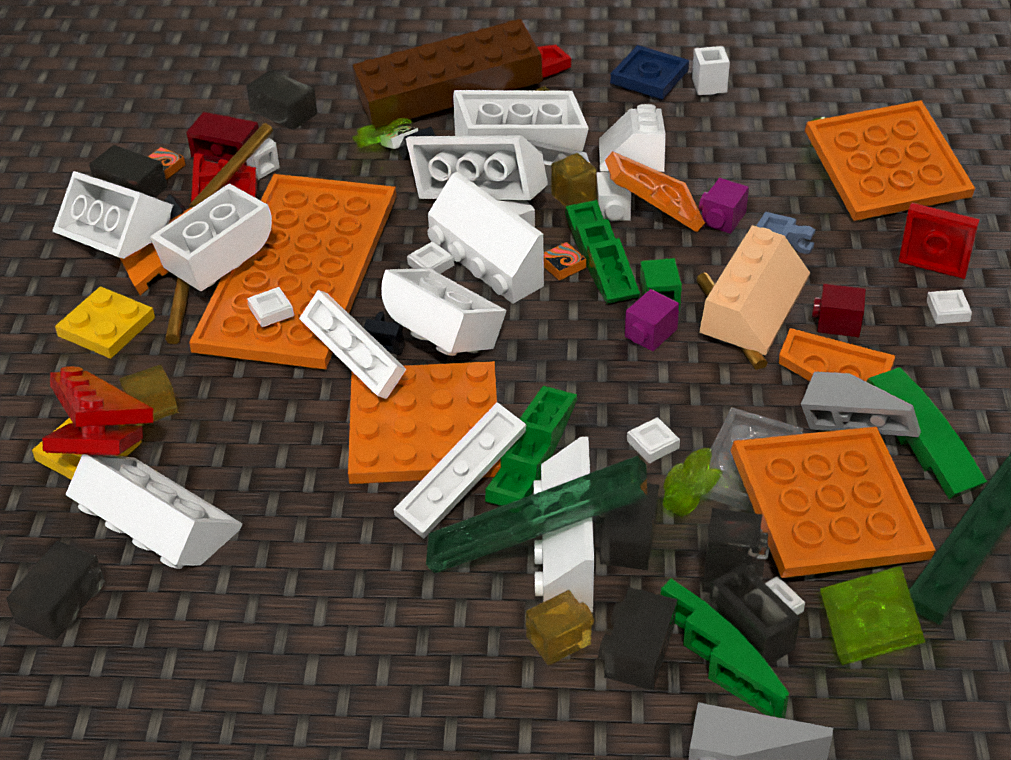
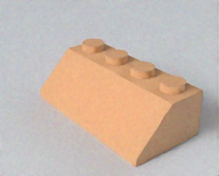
[699,225,810,356]

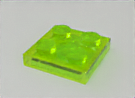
[820,566,925,665]

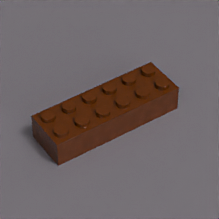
[352,19,543,129]

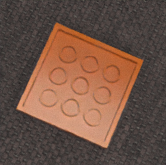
[805,100,975,221]
[348,361,501,484]
[730,426,936,578]

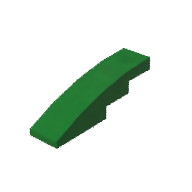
[565,200,640,304]
[866,367,987,500]
[485,385,577,512]
[659,578,789,719]

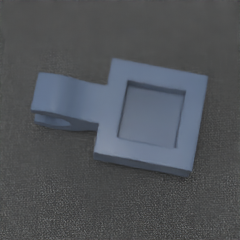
[756,212,815,254]

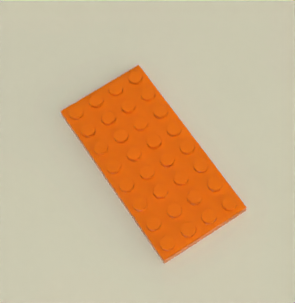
[189,174,397,369]

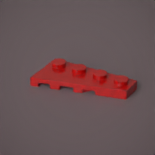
[50,366,153,427]

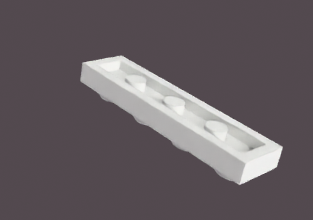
[299,290,406,399]
[394,402,526,539]

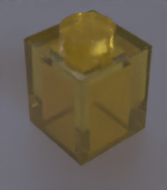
[551,153,596,207]
[119,364,178,426]
[526,590,594,666]

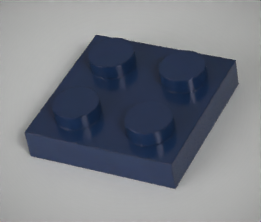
[610,45,689,99]

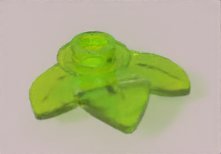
[352,118,412,147]
[663,447,723,516]

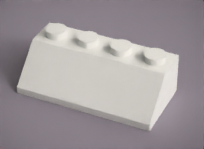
[453,90,589,152]
[406,135,548,200]
[52,171,173,259]
[428,171,544,304]
[534,437,594,613]
[66,454,243,569]

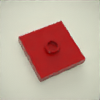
[899,203,980,279]
[42,423,143,455]

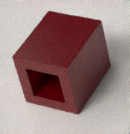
[812,284,866,338]

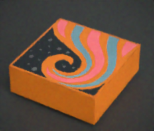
[140,147,185,181]
[544,242,586,281]

